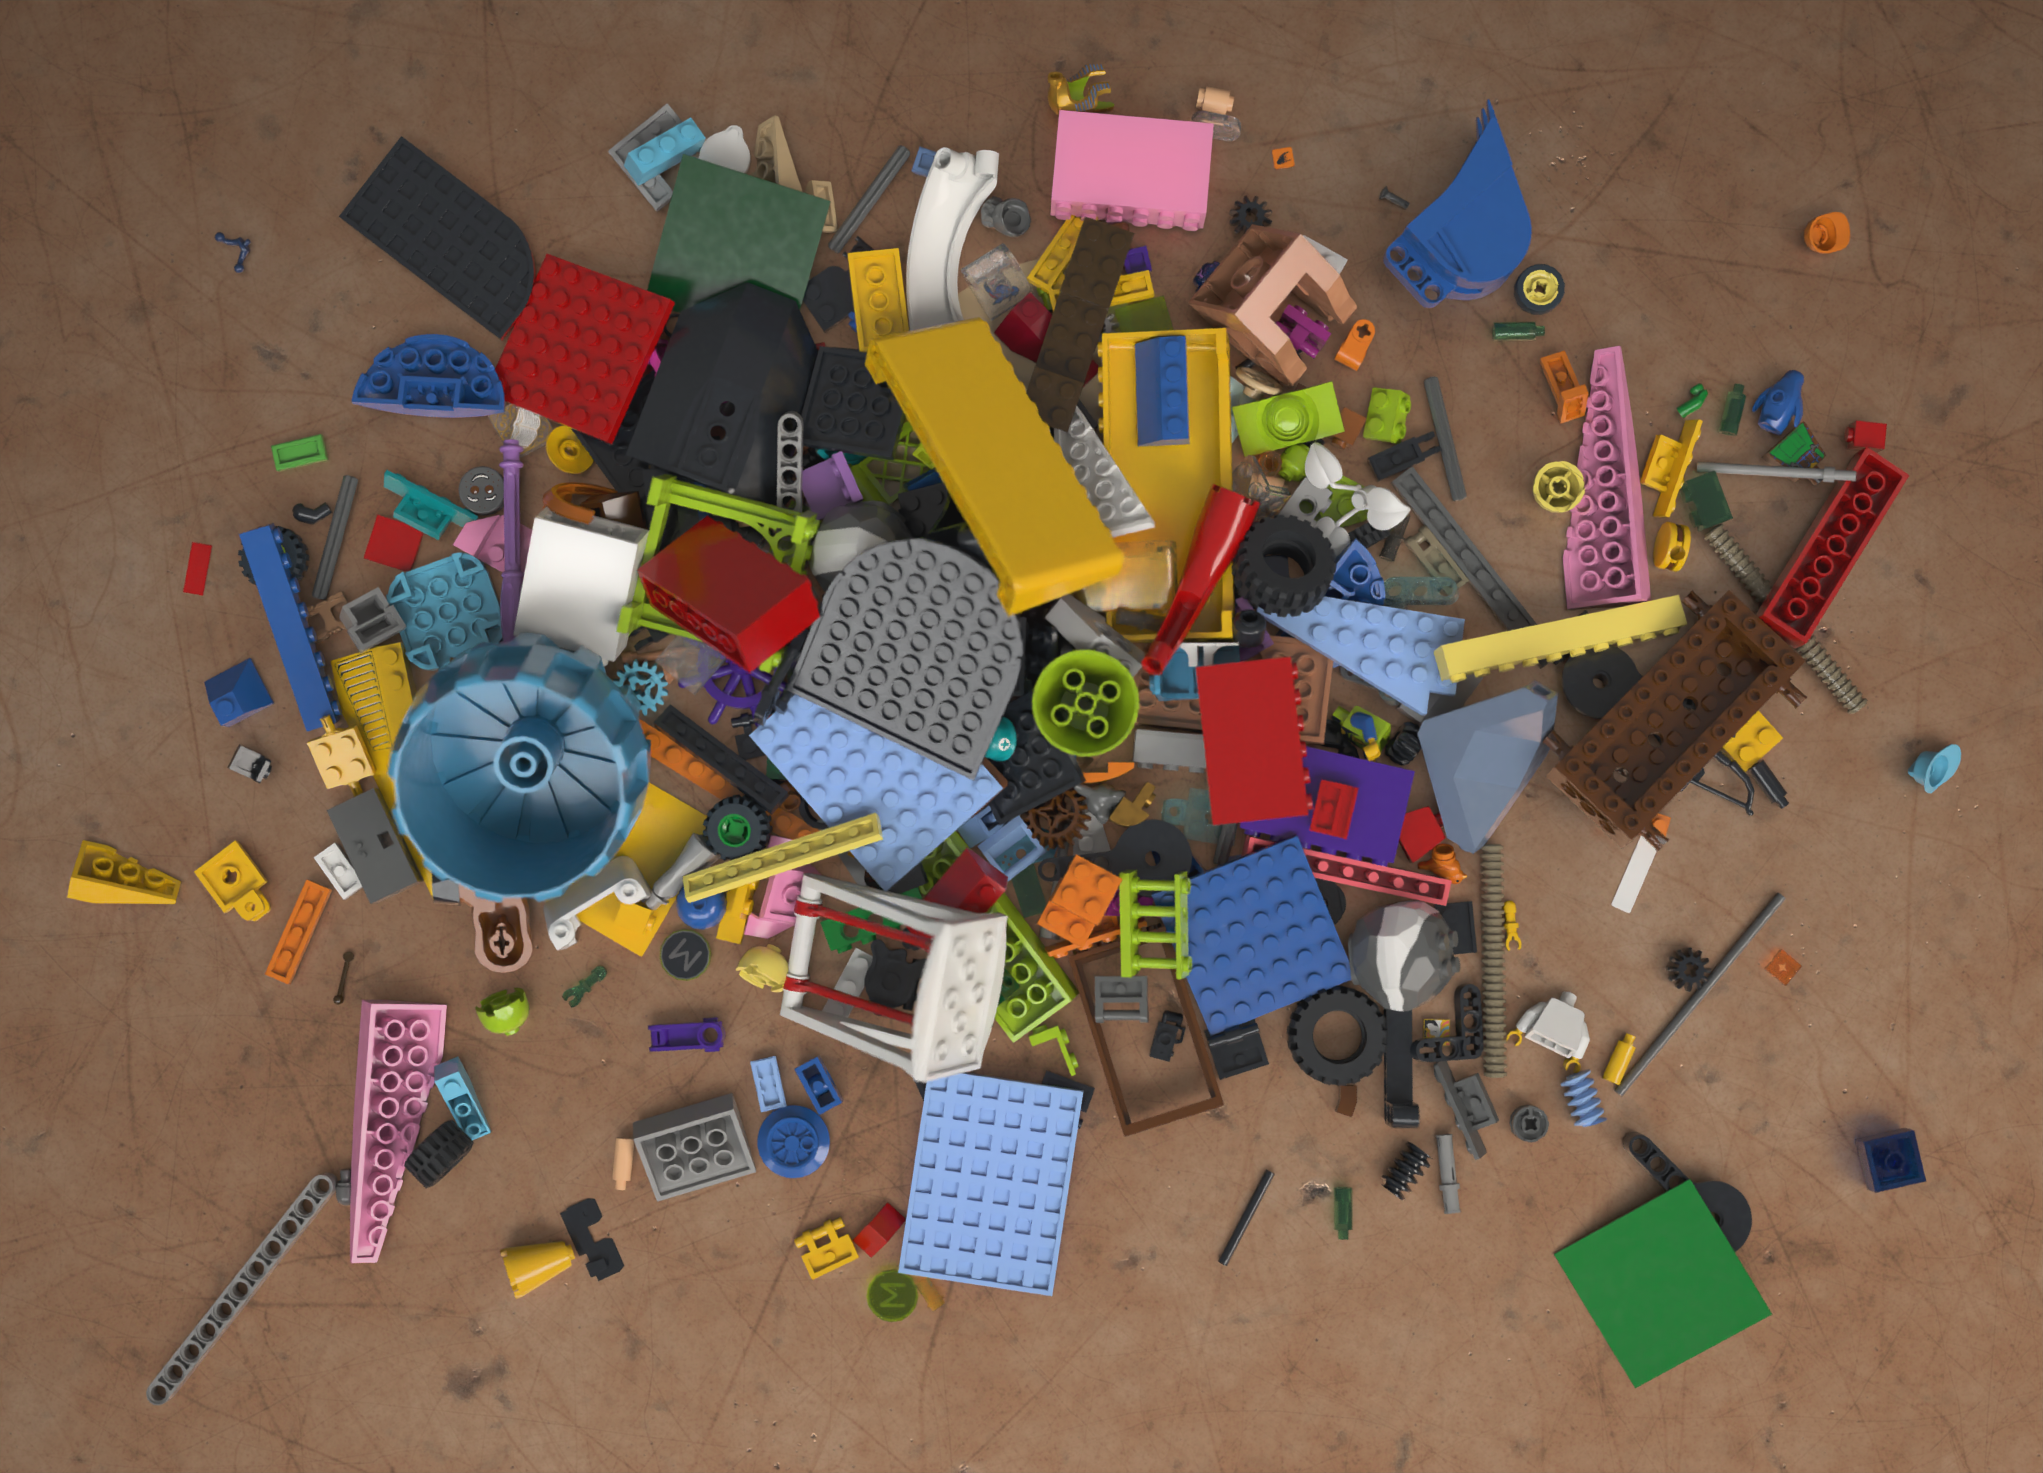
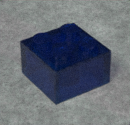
[1855,1128,1926,1193]

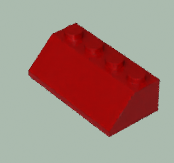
[905,847,1008,954]

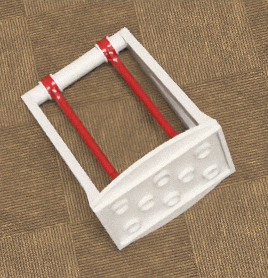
[780,873,1008,1082]

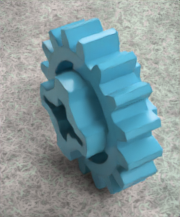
[613,659,668,716]

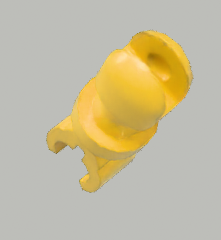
[1502,900,1522,951]

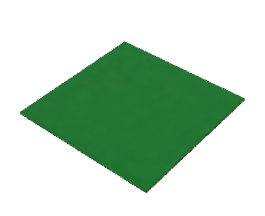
[1554,1179,1772,1388]

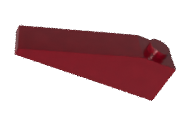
[994,292,1099,387]

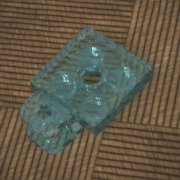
[1161,788,1236,846]

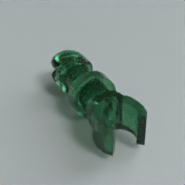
[562,966,607,1008]

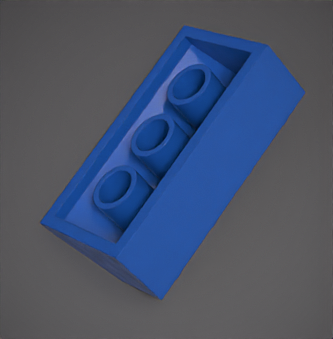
[1135,336,1190,447]

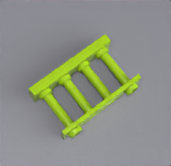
[1119,870,1192,979]

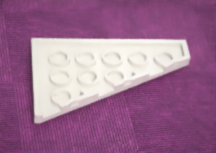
[1054,406,1155,537]

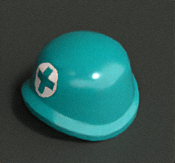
[985,717,1017,761]

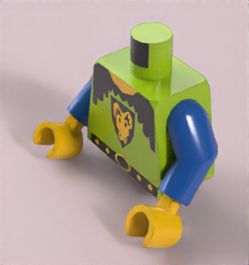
[1331,706,1391,763]

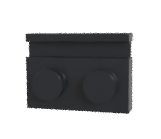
[1434,901,1477,955]

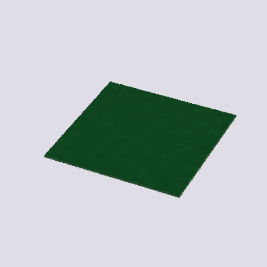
[647,154,831,313]

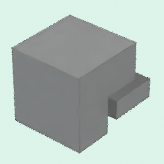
[339,587,407,653]

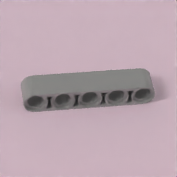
[777,411,803,541]

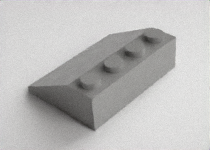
[633,1093,756,1202]

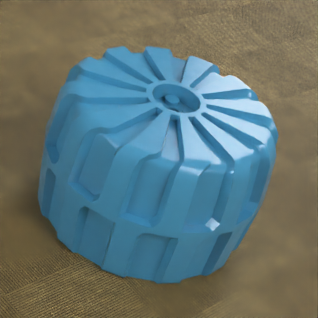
[387,633,651,903]

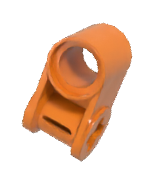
[1334,319,1375,371]

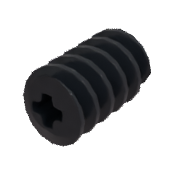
[1381,1142,1433,1201]

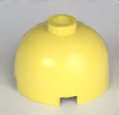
[1532,461,1585,513]
[736,944,788,992]

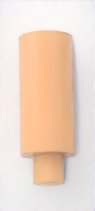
[612,1137,634,1190]

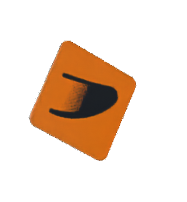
[1272,147,1295,170]

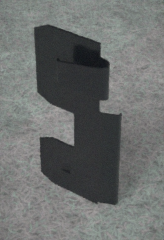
[560,1199,625,1281]

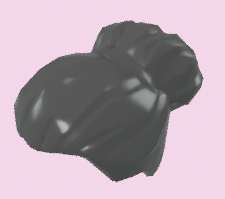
[981,196,1031,237]

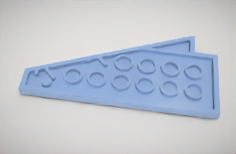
[1256,597,1465,716]

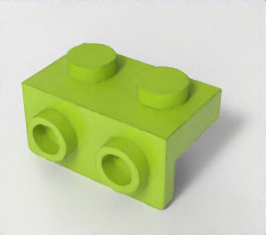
[1363,387,1411,445]

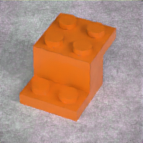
[1036,854,1123,948]

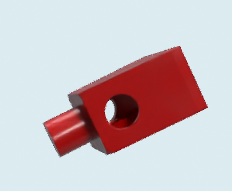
[1399,806,1446,863]

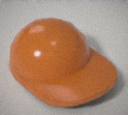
[1803,212,1850,254]

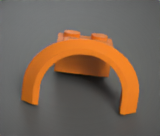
[542,482,618,525]

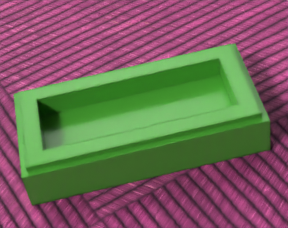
[271,434,328,472]

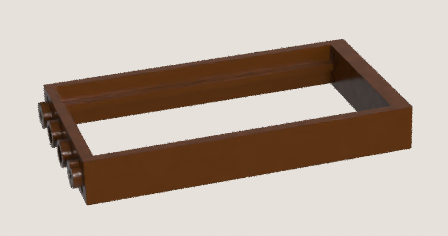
[1068,923,1225,1137]

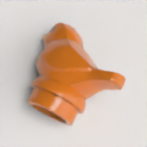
[1418,843,1467,884]

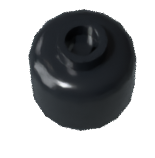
[1232,609,1266,648]

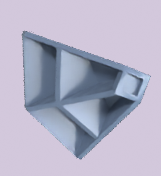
[1418,680,1558,854]

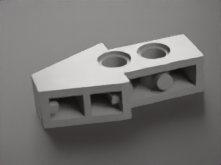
[1045,594,1146,677]

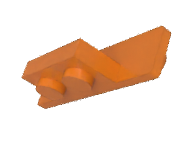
[1044,915,1147,958]

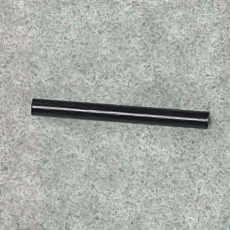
[1218,1169,1275,1266]

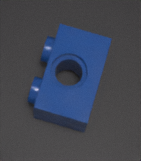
[795,1055,844,1115]

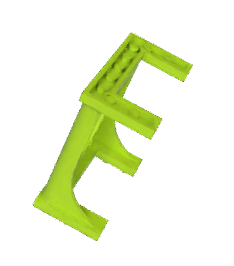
[616,473,820,672]

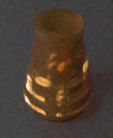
[1254,451,1282,477]

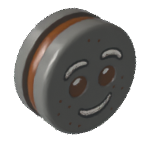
[458,466,504,516]

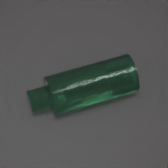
[1492,322,1545,341]
[1719,384,1746,436]
[1334,1187,1353,1240]

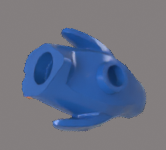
[1752,370,1804,436]

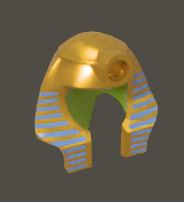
[1047,64,1115,115]

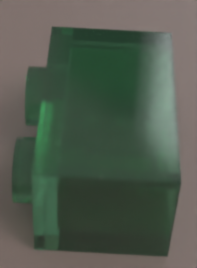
[1680,470,1733,532]

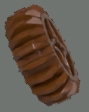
[1022,788,1092,850]

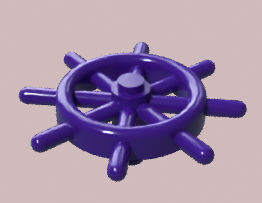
[678,637,787,728]

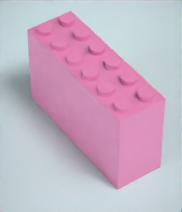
[1050,110,1214,231]

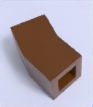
[1335,1085,1357,1117]

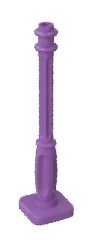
[499,439,524,644]

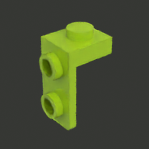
[1029,1024,1079,1076]

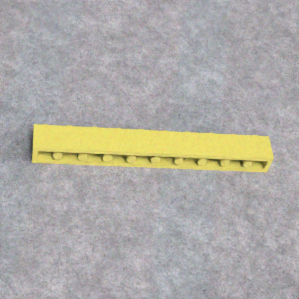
[1433,595,1687,683]

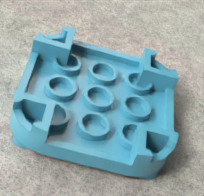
[386,552,503,671]

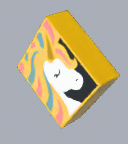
[1422,1019,1450,1046]

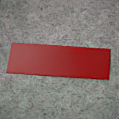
[183,542,212,596]

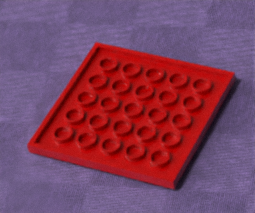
[495,253,675,444]

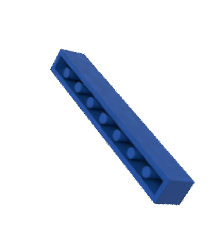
[239,523,342,731]

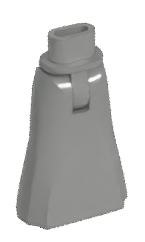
[645,833,721,910]

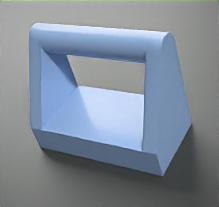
[978,816,1046,882]

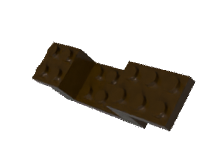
[1026,216,1134,432]

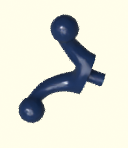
[215,232,251,273]

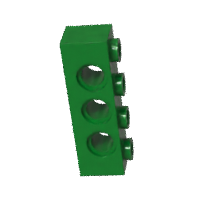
[820,887,923,954]

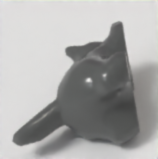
[1074,783,1126,824]

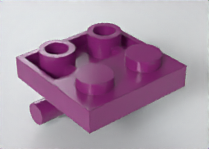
[1276,304,1331,359]

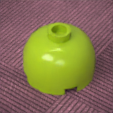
[475,988,530,1036]

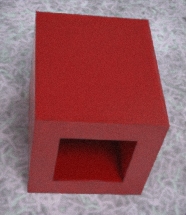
[1844,420,1887,453]

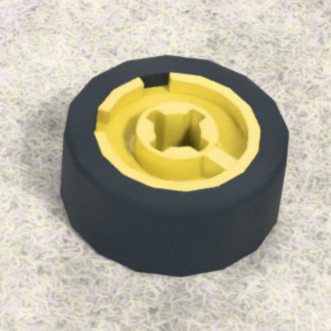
[1514,264,1565,315]

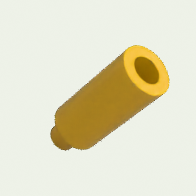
[1602,1033,1636,1085]

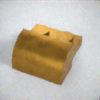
[1108,781,1157,827]

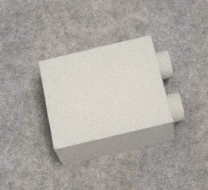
[513,506,649,666]

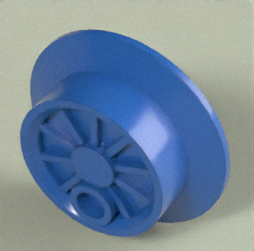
[757,1105,830,1178]

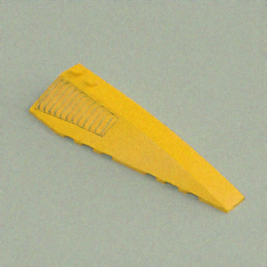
[330,642,433,898]

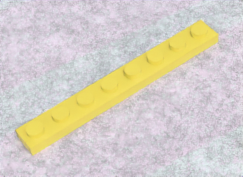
[683,813,883,903]

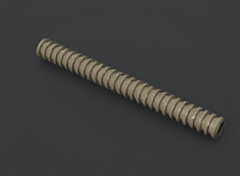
[1704,524,1868,714]
[1480,844,1507,1078]

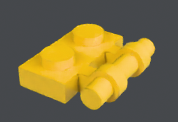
[794,1217,860,1280]

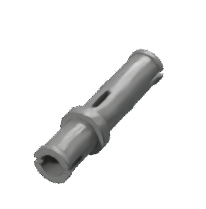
[1436,1134,1461,1214]

